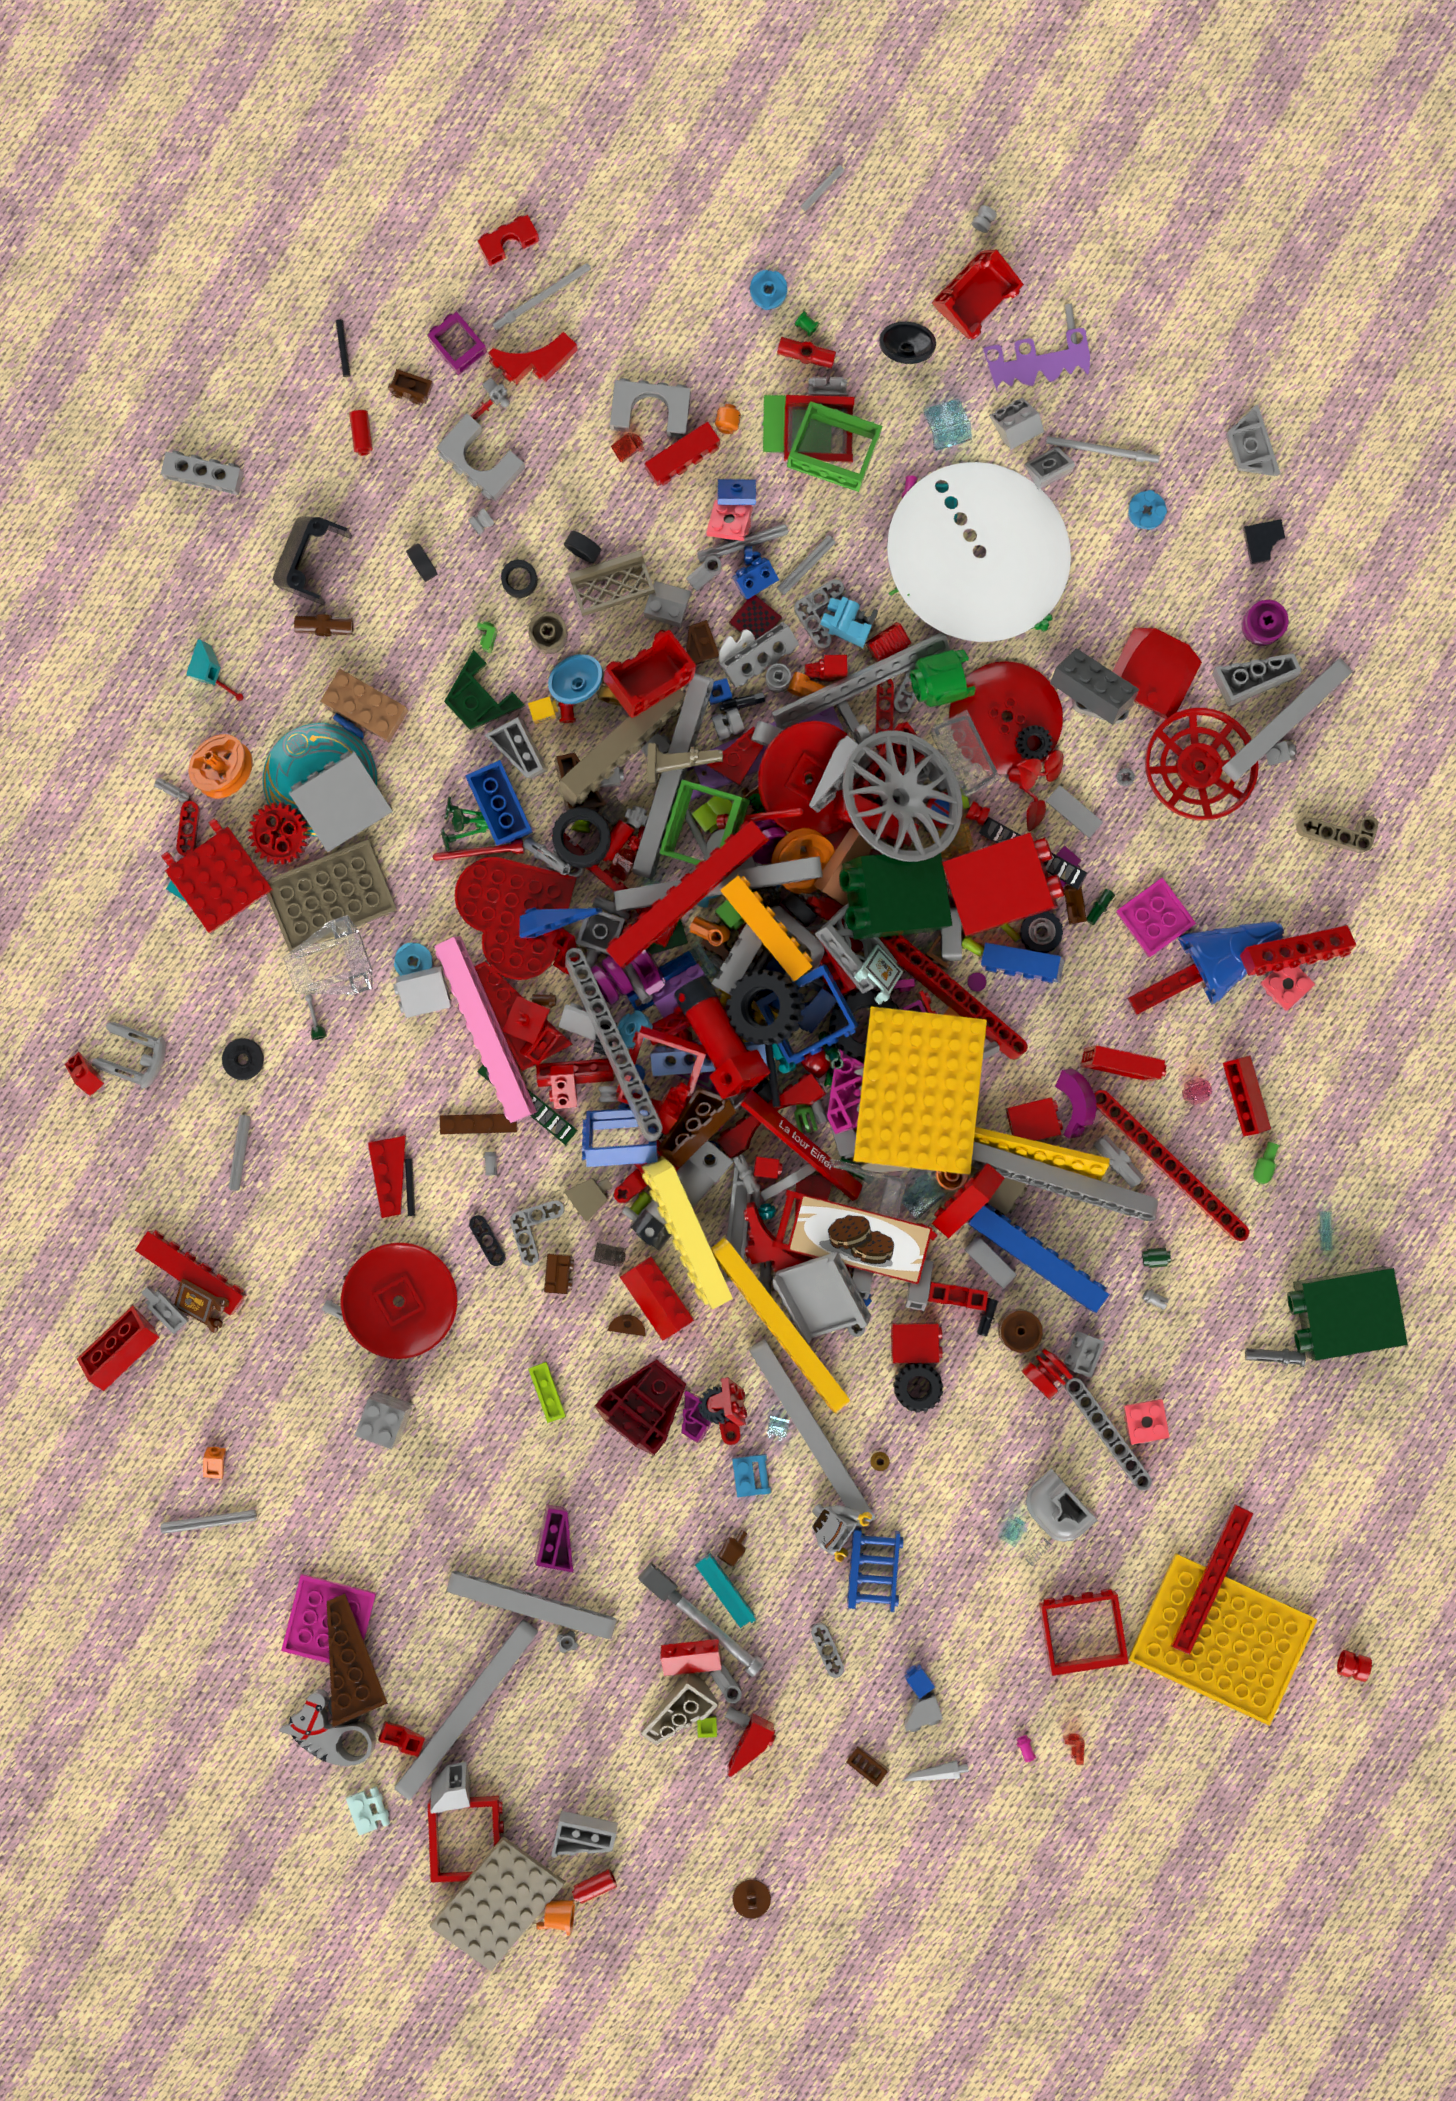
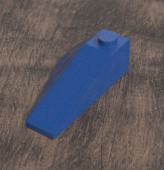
[520,907,602,938]

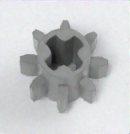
[625,805,648,829]

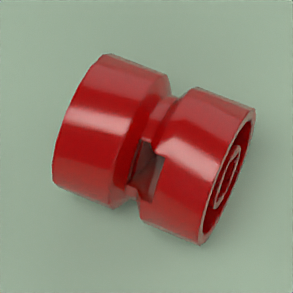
[1336,1650,1372,1682]

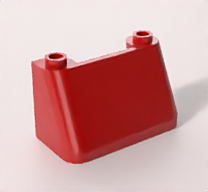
[932,249,1024,339]

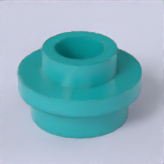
[758,1203,776,1220]

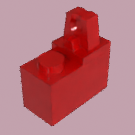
[804,655,848,682]
[656,1082,691,1135]

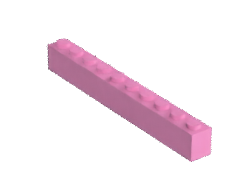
[434,936,537,1123]

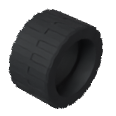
[552,807,611,869]

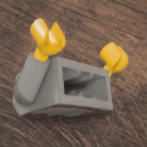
[812,1504,872,1562]

